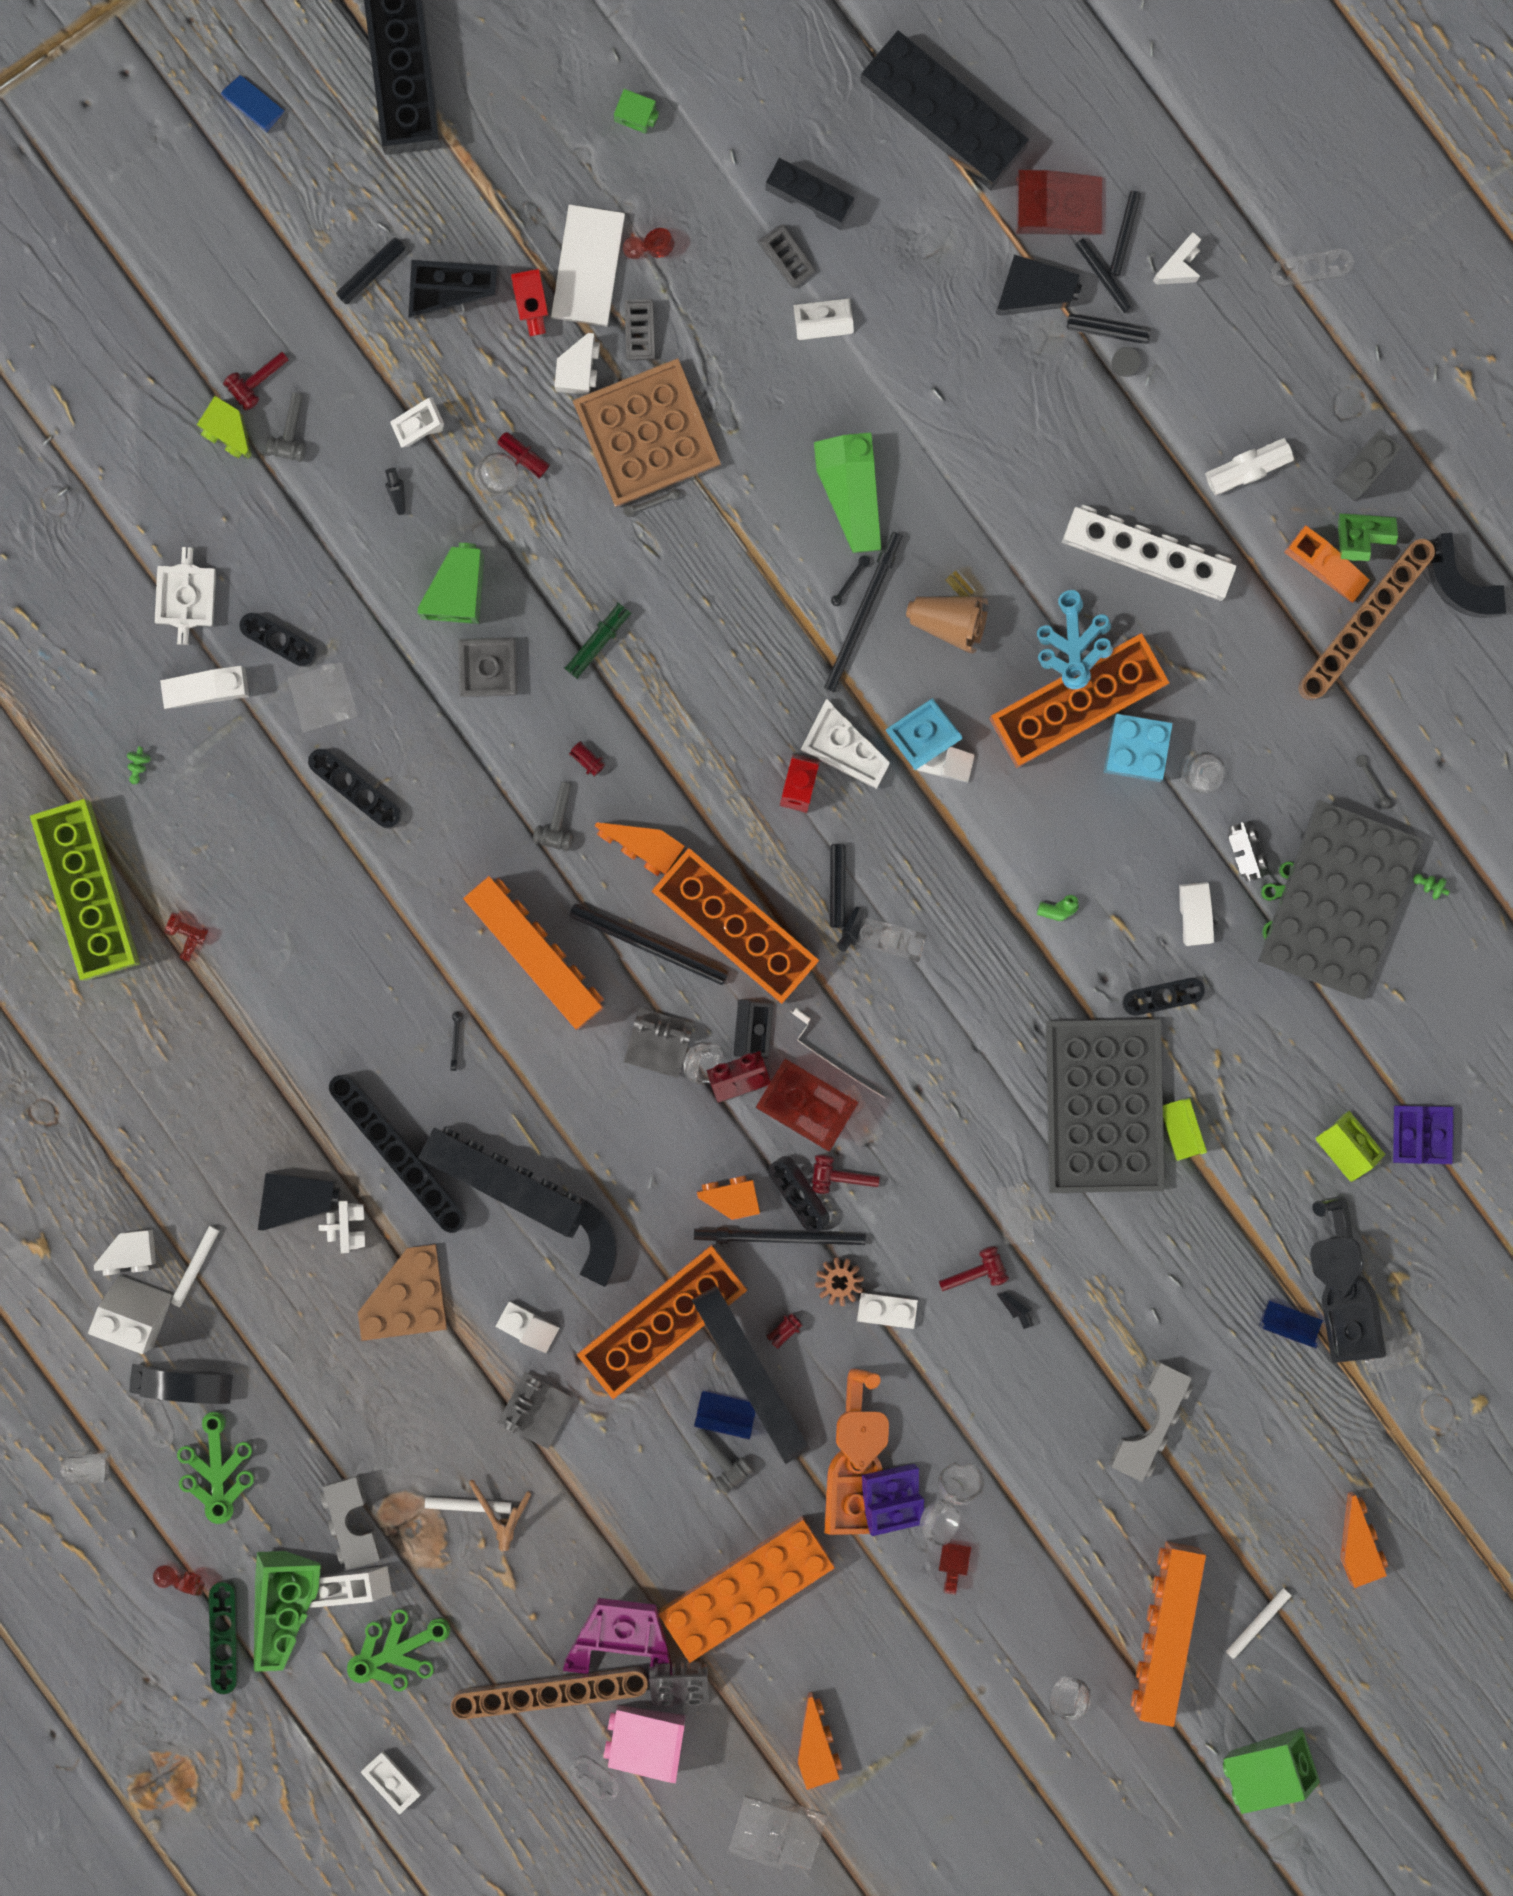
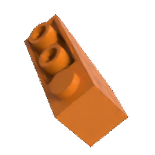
[1284,525,1370,603]
[595,822,685,877]
[1340,1492,1388,1588]
[797,1692,843,1790]

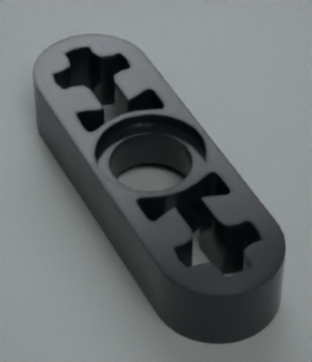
[239,613,316,667]
[1122,978,1205,1016]
[769,1156,830,1233]

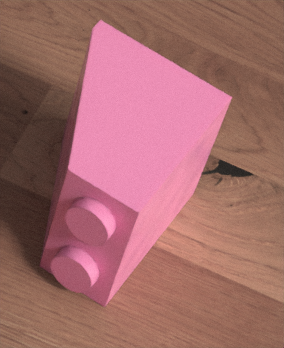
[604,1705,685,1783]

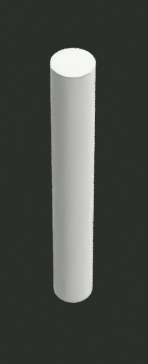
[170,1225,220,1307]
[425,1497,512,1514]
[1226,1588,1292,1659]

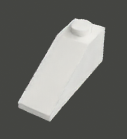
[160,666,250,709]
[309,1566,392,1608]

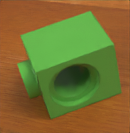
[613,89,659,134]

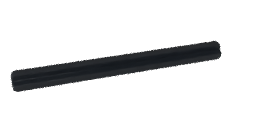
[569,904,728,985]

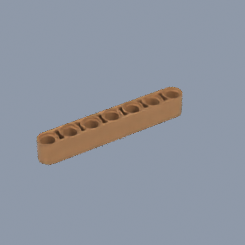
[1298,539,1435,701]
[451,1667,649,1719]

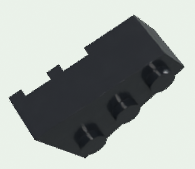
[408,260,500,318]

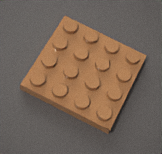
[572,358,721,508]

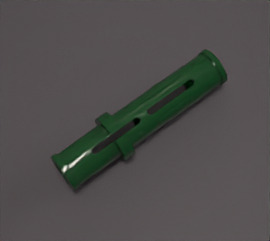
[564,602,632,680]

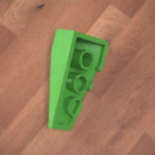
[814,432,881,553]
[254,1551,321,1672]

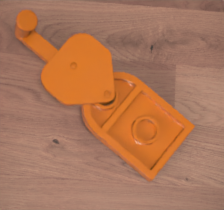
[824,1368,889,1535]

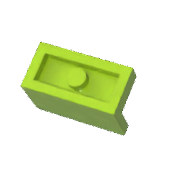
[1163,1098,1207,1161]
[1316,1111,1386,1182]

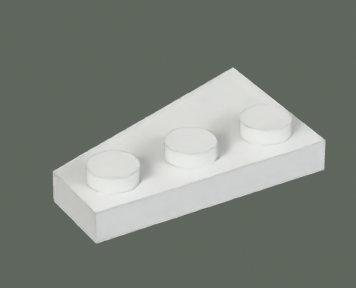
[800,699,890,789]

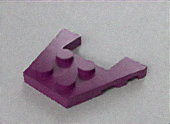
[563,1598,673,1682]

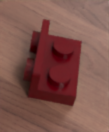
[706,1051,771,1103]

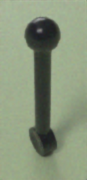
[831,556,870,606]
[450,1011,463,1071]

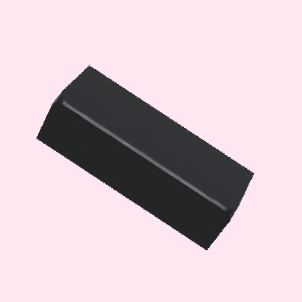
[734,999,773,1059]

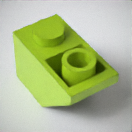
[197,396,252,459]

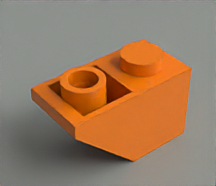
[697,1175,760,1220]

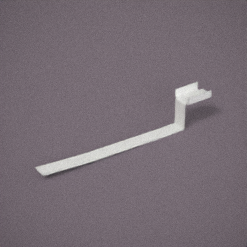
[790,1008,885,1098]

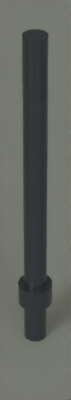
[824,532,903,692]
[694,1227,866,1245]

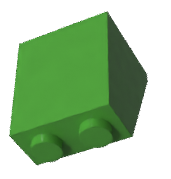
[417,543,484,624]
[1223,1728,1320,1814]

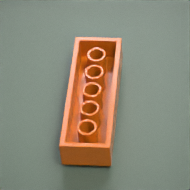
[989,633,1169,768]
[651,848,819,1004]
[463,876,604,1030]
[577,1244,748,1399]
[658,1516,835,1663]
[1130,1541,1206,1727]

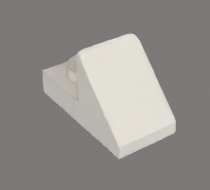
[1153,232,1201,285]
[390,397,444,448]
[913,747,974,783]
[495,1301,560,1353]

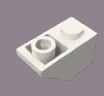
[555,333,600,395]
[94,1229,156,1275]

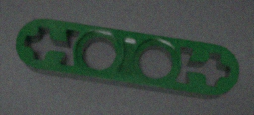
[209,1580,238,1695]

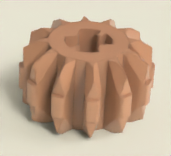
[815,1257,864,1306]

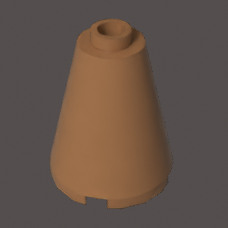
[906,597,988,654]

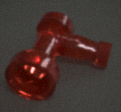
[164,912,209,962]

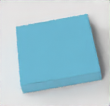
[886,698,963,770]

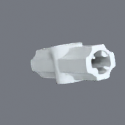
[1205,438,1294,496]

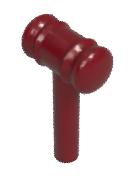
[223,352,289,411]
[811,1154,880,1194]
[939,1246,1009,1292]

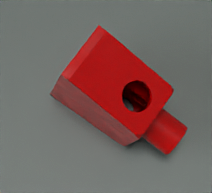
[511,269,549,337]
[780,754,820,813]

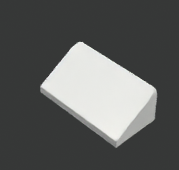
[793,298,854,340]

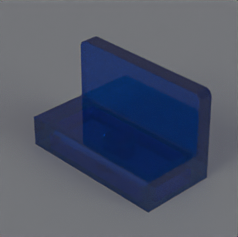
[1258,1300,1323,1349]
[694,1391,756,1440]

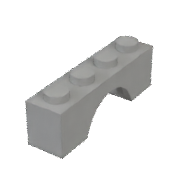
[1109,1361,1193,1482]

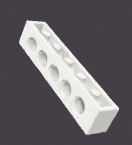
[1061,505,1236,601]

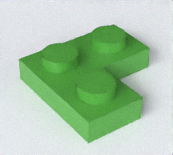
[1338,513,1398,561]

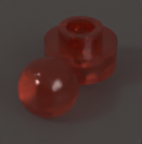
[623,228,675,260]
[153,1565,205,1596]

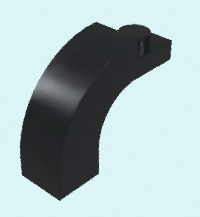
[1427,532,1506,618]
[579,1199,617,1287]
[129,1364,233,1404]

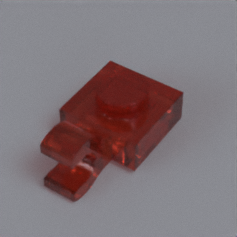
[938,1542,971,1595]

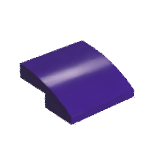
[1393,1106,1454,1164]
[862,1463,924,1536]

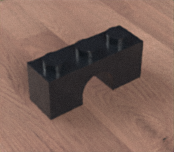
[766,158,855,230]

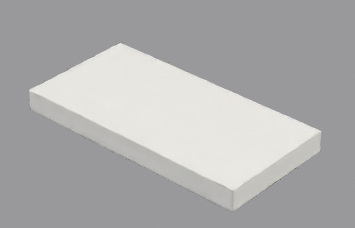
[551,205,625,327]

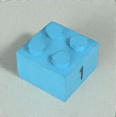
[1103,714,1173,782]

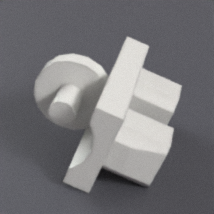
[318,1200,365,1253]

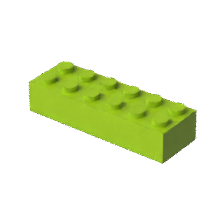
[30,799,140,981]

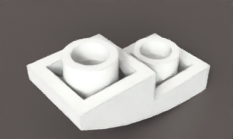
[1179,882,1214,946]

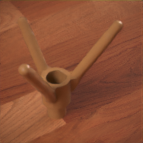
[469,1480,531,1551]

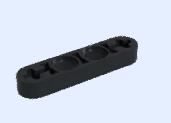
[308,749,401,829]

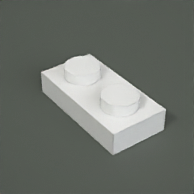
[857,1292,918,1329]
[361,1751,421,1815]

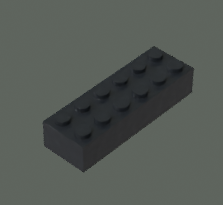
[364,0,442,155]
[860,30,1029,190]

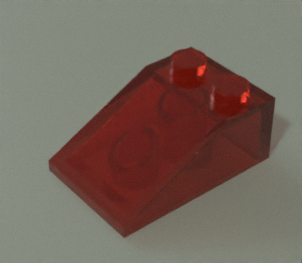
[1016,170,1102,235]
[755,1058,859,1152]

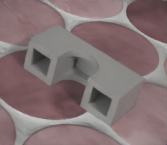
[320,1474,383,1570]

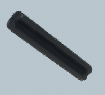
[336,237,405,304]
[1066,314,1151,344]
[830,844,846,928]

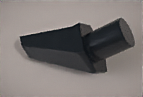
[385,468,405,515]
[836,906,863,952]
[997,1291,1034,1329]

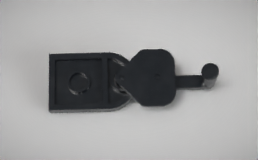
[1310,1196,1387,1363]

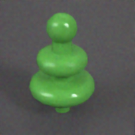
[127,746,151,784]
[1413,874,1450,900]

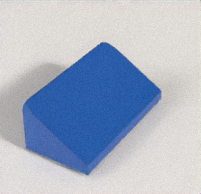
[221,75,285,133]

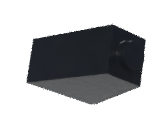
[996,254,1082,316]
[258,1172,341,1231]

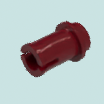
[569,741,606,777]
[766,1313,803,1349]

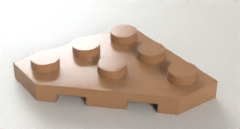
[358,1244,447,1341]

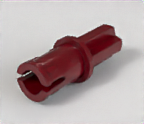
[497,432,550,479]

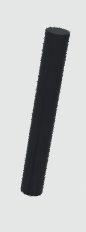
[1109,191,1141,276]
[1075,238,1133,314]

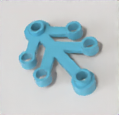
[1037,590,1113,689]

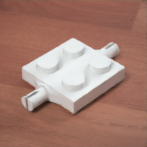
[155,547,216,645]

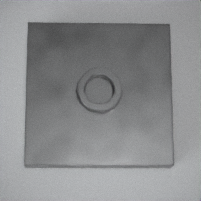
[458,638,517,697]

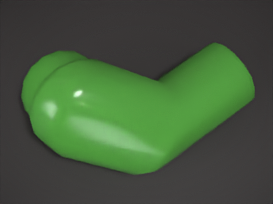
[1036,895,1079,921]

